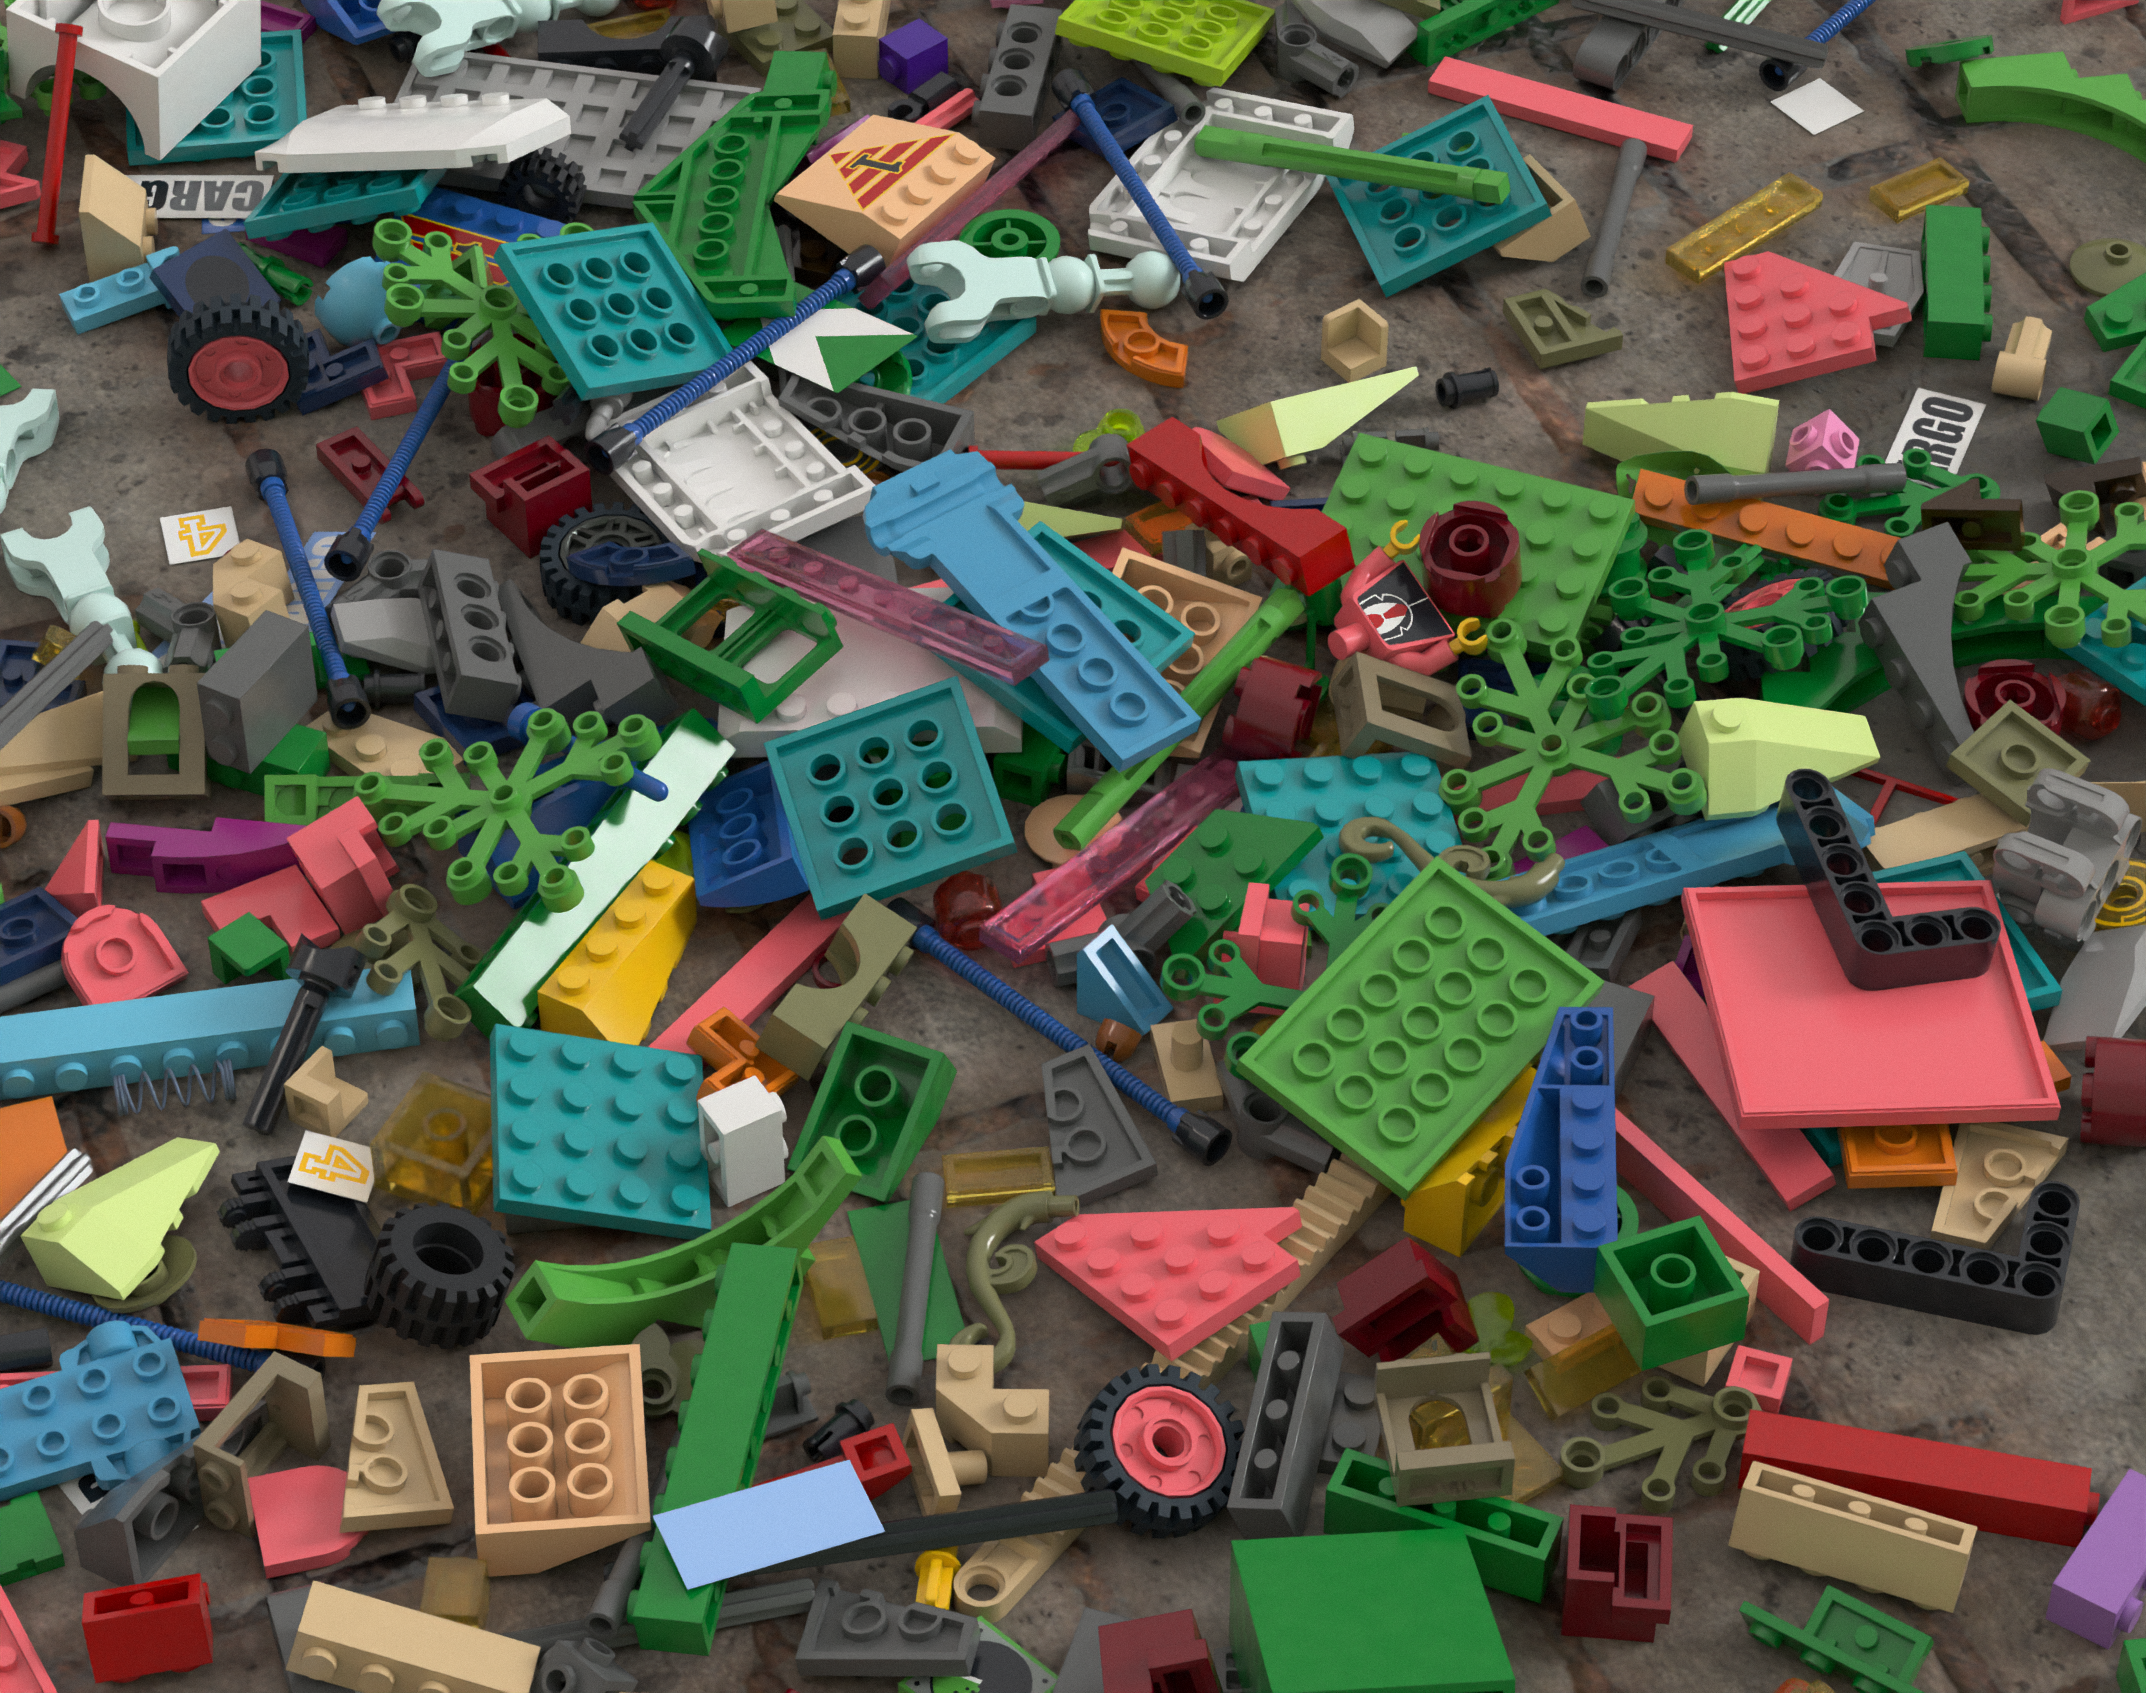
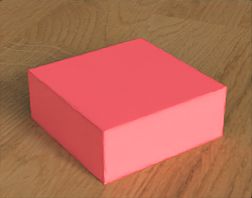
[1725,1345,1793,1414]

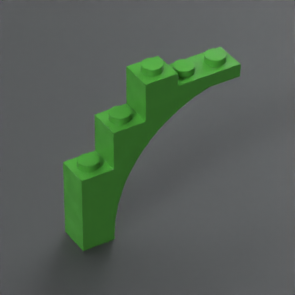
[1955,51,2146,163]
[505,1135,862,1348]

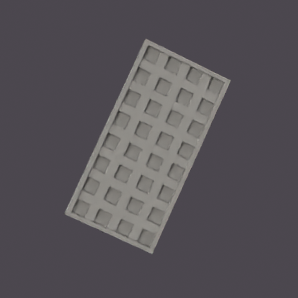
[394,52,761,209]

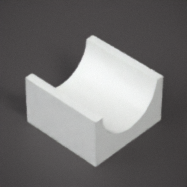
[6,0,261,160]

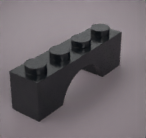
[538,15,717,82]

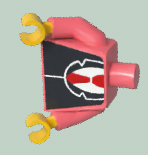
[1328,520,1488,676]

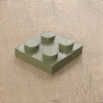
[718,0,833,77]
[1946,700,2090,827]

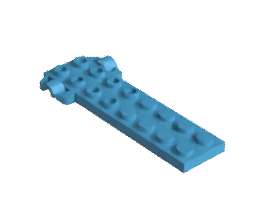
[863,449,1201,773]
[1496,786,1875,936]
[0,1320,201,1502]

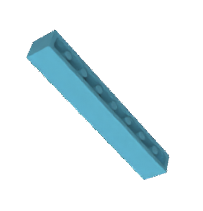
[0,969,420,1100]

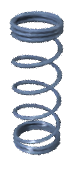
[113,1059,236,1117]

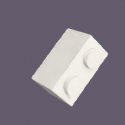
[698,1075,788,1207]

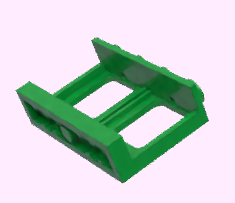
[1406,0,1559,67]
[616,548,844,724]

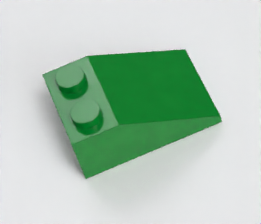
[787,1021,957,1204]

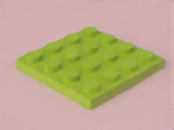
[1055,0,1275,87]

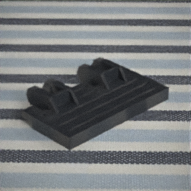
[216,1155,381,1329]

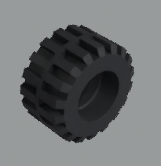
[363,1202,515,1349]

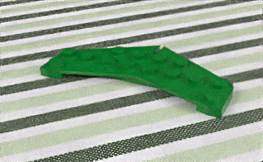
[632,89,832,321]

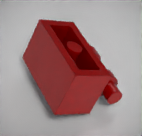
[82,1573,213,1684]

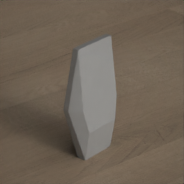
[1291,0,1417,68]
[1834,242,1924,347]
[331,598,436,674]
[2043,925,2146,1053]

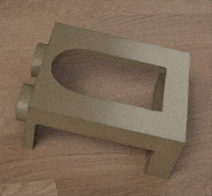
[1331,651,1472,777]
[102,664,212,801]
[193,1351,331,1539]
[1374,1352,1515,1507]

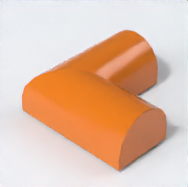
[686,1007,801,1108]

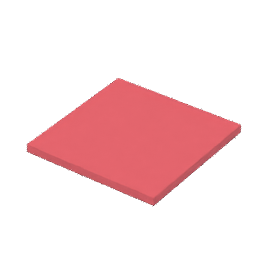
[1681,880,2061,1130]

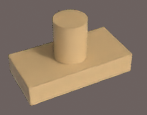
[1150,1019,1223,1112]
[902,1408,987,1516]

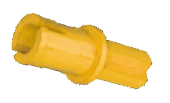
[915,1546,961,1610]

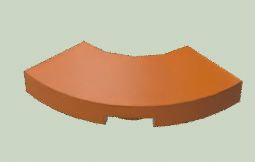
[1100,309,1188,388]

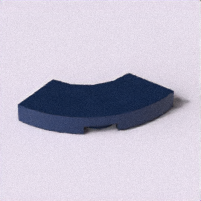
[566,541,696,586]

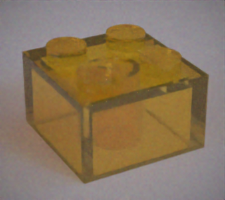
[370,1071,493,1216]

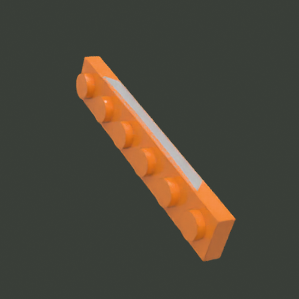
[1632,469,1901,590]

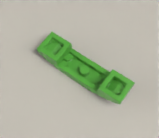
[264,773,471,829]

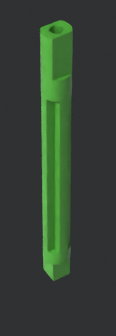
[1194,125,1511,204]
[1053,588,1305,851]

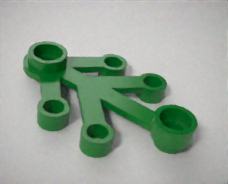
[1818,448,2000,538]

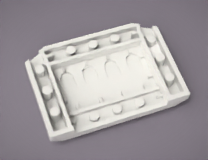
[1088,87,1354,282]
[255,92,571,173]
[605,360,876,567]
[717,587,1023,758]

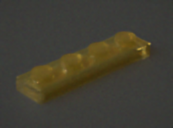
[1665,172,1823,285]

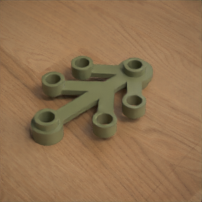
[355,884,484,1042]
[1559,1376,1762,1514]

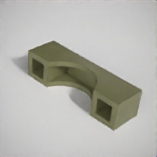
[755,894,917,1081]

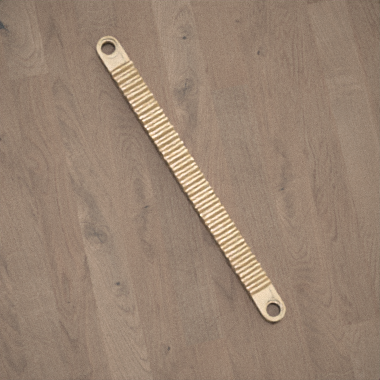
[953,1153,1392,1623]

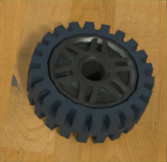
[540,502,685,626]

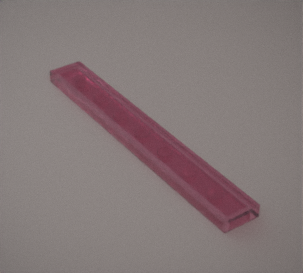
[858,109,1081,310]
[727,528,1050,686]
[979,744,1260,965]

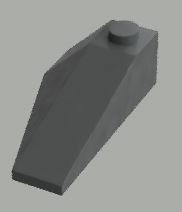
[778,373,975,472]
[74,1399,269,1587]

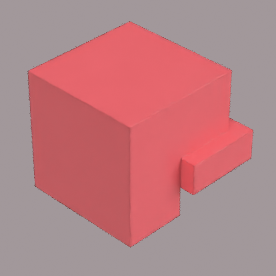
[286,796,400,935]
[1213,882,1310,1016]

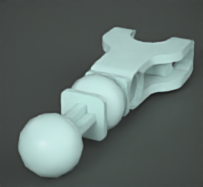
[377,0,621,77]
[906,240,1180,344]
[0,388,59,514]
[0,506,163,711]

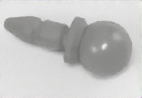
[585,392,633,441]

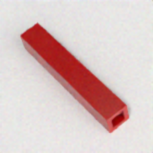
[1738,1409,2100,1548]

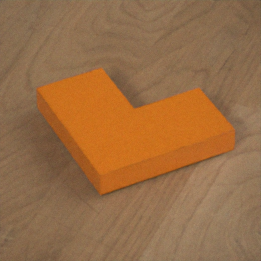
[197,1318,356,1357]

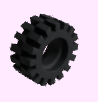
[498,147,587,224]

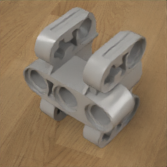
[1992,768,2142,952]

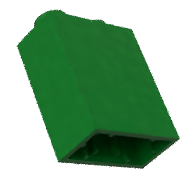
[1229,1527,1516,1693]

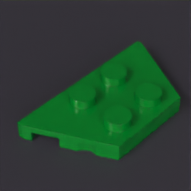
[1145,809,1324,962]

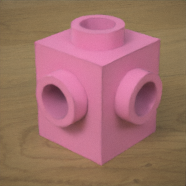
[1785,409,1860,496]

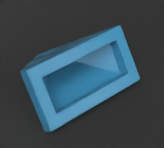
[1077,924,1174,1036]

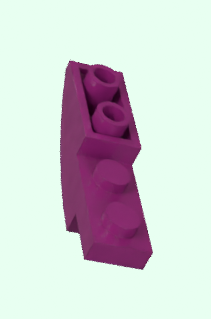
[105,817,306,894]

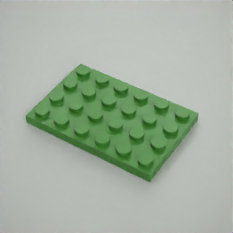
[1290,433,1635,658]
[1236,856,1605,1201]

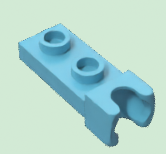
[59,246,180,335]

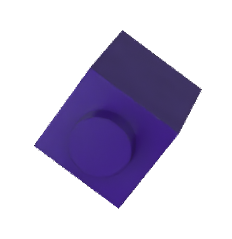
[878,18,948,95]

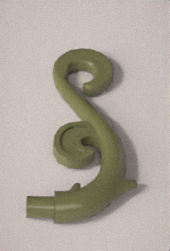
[1339,817,1565,908]
[949,1190,1080,1374]

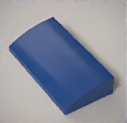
[688,760,809,907]

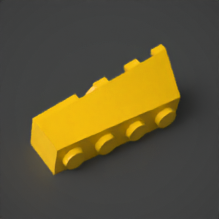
[537,860,697,1046]
[1401,1067,1537,1258]

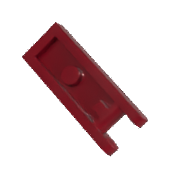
[316,426,425,525]

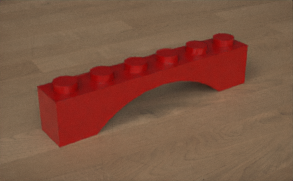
[1126,417,1356,596]

